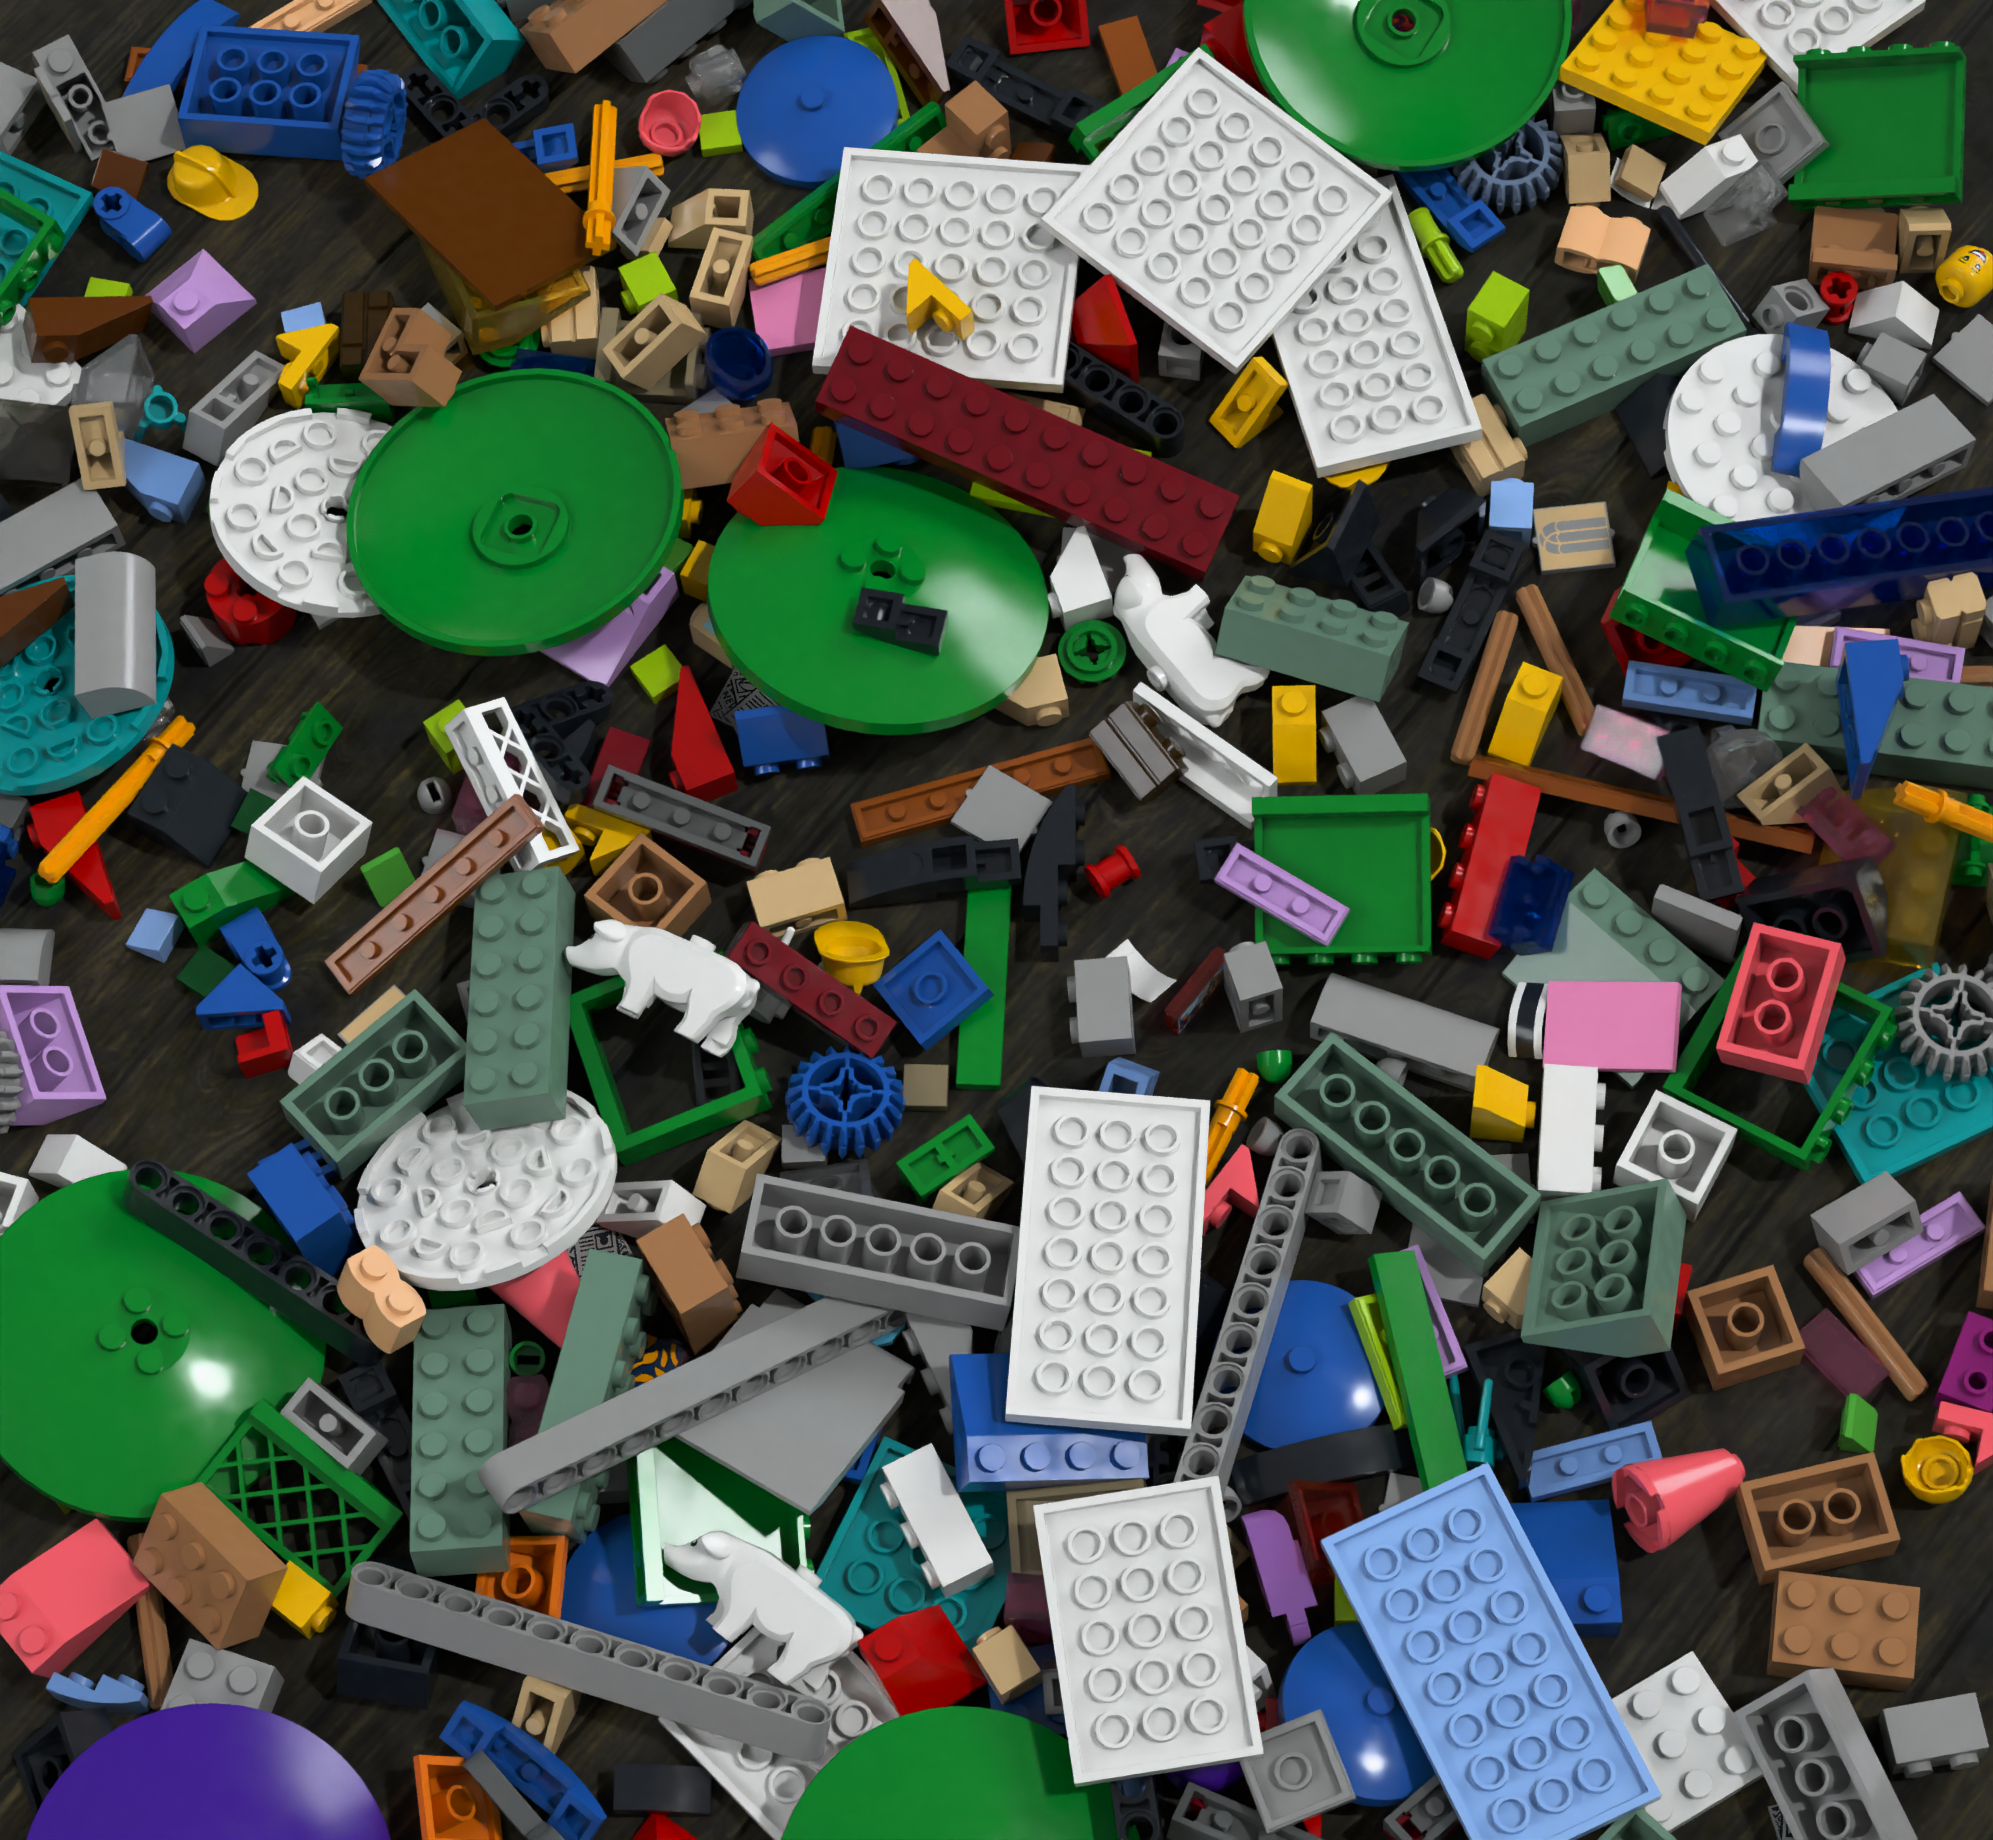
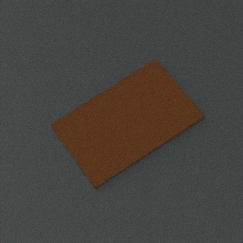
[364,117,616,312]

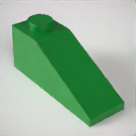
[169,860,296,948]

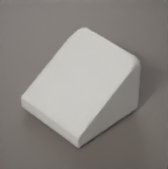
[288,1033,342,1084]

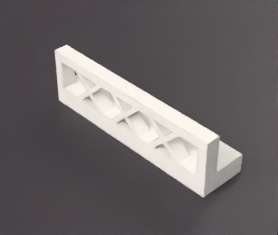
[1133,682,1278,830]
[444,697,580,872]

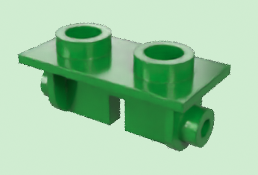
[1600,108,1676,151]
[266,701,343,788]
[1948,794,1993,888]

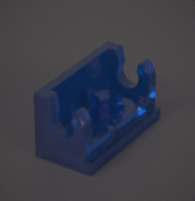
[1488,855,1575,956]

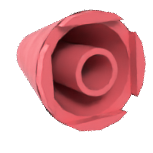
[488,1250,580,1349]
[1611,1448,1745,1553]

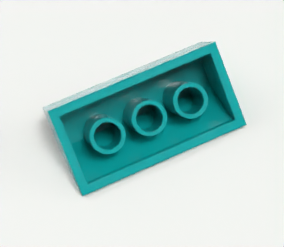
[377,0,526,100]

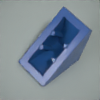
[196,964,291,1031]

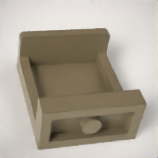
[594,307,711,404]

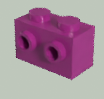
[1933,1311,1993,1413]

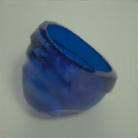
[704,326,773,401]

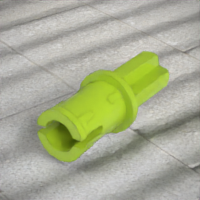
[1408,207,1464,285]

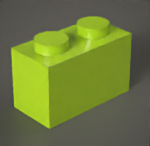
[1464,271,1530,363]

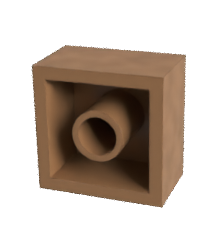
[584,833,712,937]
[1682,1265,1805,1391]

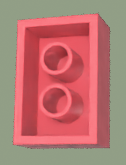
[1716,922,1846,1085]

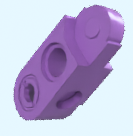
[1240,1510,1317,1646]

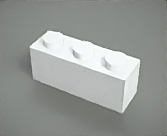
[1536,1064,1606,1203]
[879,1443,995,1599]

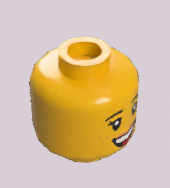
[1935,245,1993,308]

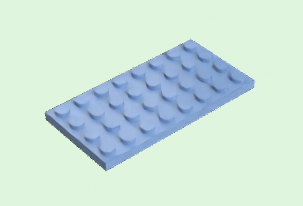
[1320,1462,1662,1840]

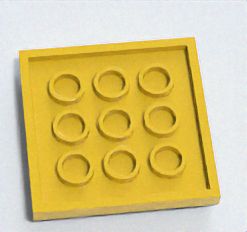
[1558,0,1767,146]

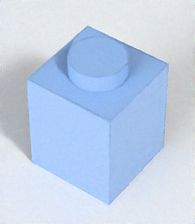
[1488,478,1534,548]

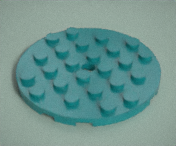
[0,575,174,796]

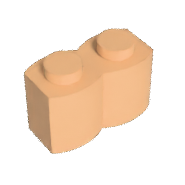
[1554,205,1651,285]
[336,1245,426,1354]

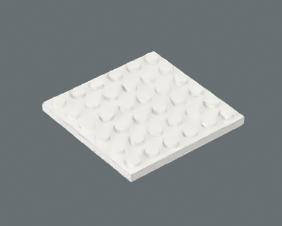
[1041,47,1393,375]
[812,147,1090,393]

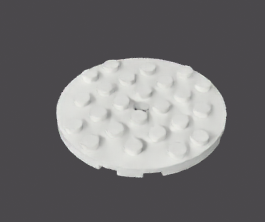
[1663,334,1906,566]
[209,407,392,618]
[354,1090,617,1291]

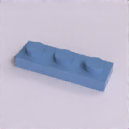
[1622,660,1757,726]
[1526,1421,1663,1502]

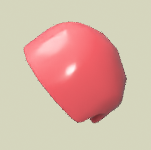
[638,89,702,157]

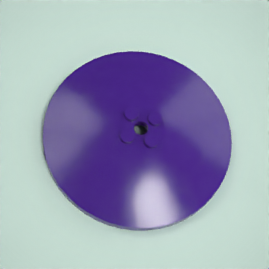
[26,1703,391,1840]

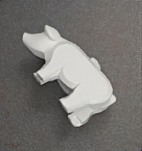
[1113,554,1270,728]
[566,919,760,1058]
[664,1531,864,1697]

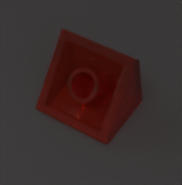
[1286,1480,1365,1587]

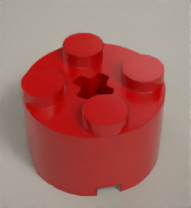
[204,558,297,646]

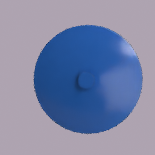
[736,35,899,189]
[1212,1280,1385,1451]
[560,1513,733,1666]
[1277,1623,1436,1807]

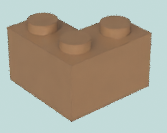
[916,80,1012,159]
[359,308,462,408]

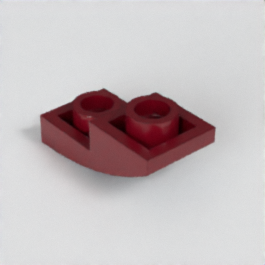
[581,727,651,810]

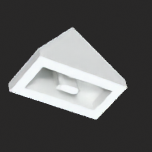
[1848,281,1939,350]
[28,1134,127,1188]

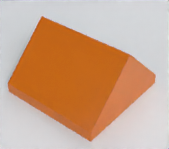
[475,1535,569,1619]
[413,1755,503,1840]

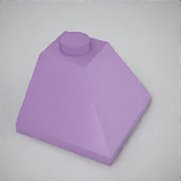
[145,249,257,354]

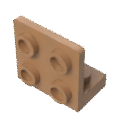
[1808,206,1898,290]

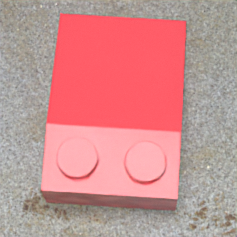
[0,1518,154,1679]

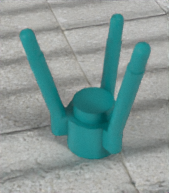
[132,385,187,443]
[1449,1375,1504,1469]

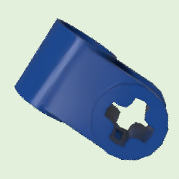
[93,187,172,263]
[219,906,292,992]

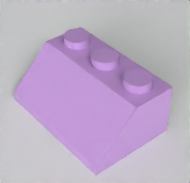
[0,985,107,1125]

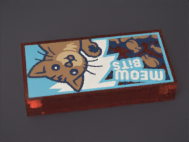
[1164,946,1227,1036]

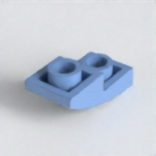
[46,1672,151,1714]

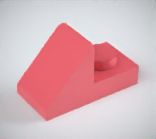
[1202,1144,1260,1236]
[1932,1401,1993,1475]

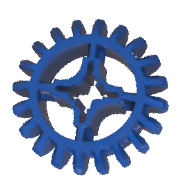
[340,69,408,179]
[785,1045,905,1159]

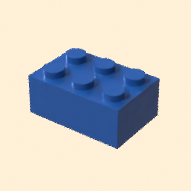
[247,1143,362,1276]

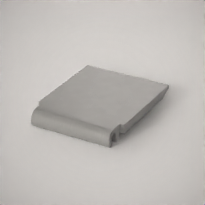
[674,1289,916,1516]

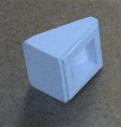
[281,302,326,333]
[126,908,185,963]

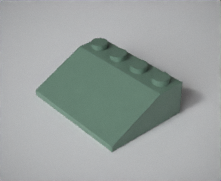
[1502,868,1725,1090]
[1521,1178,1687,1358]

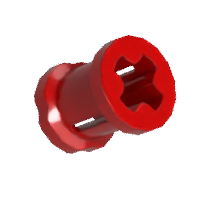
[1820,272,1858,325]
[1084,844,1141,900]

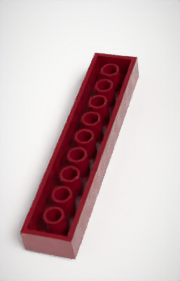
[815,325,1240,582]

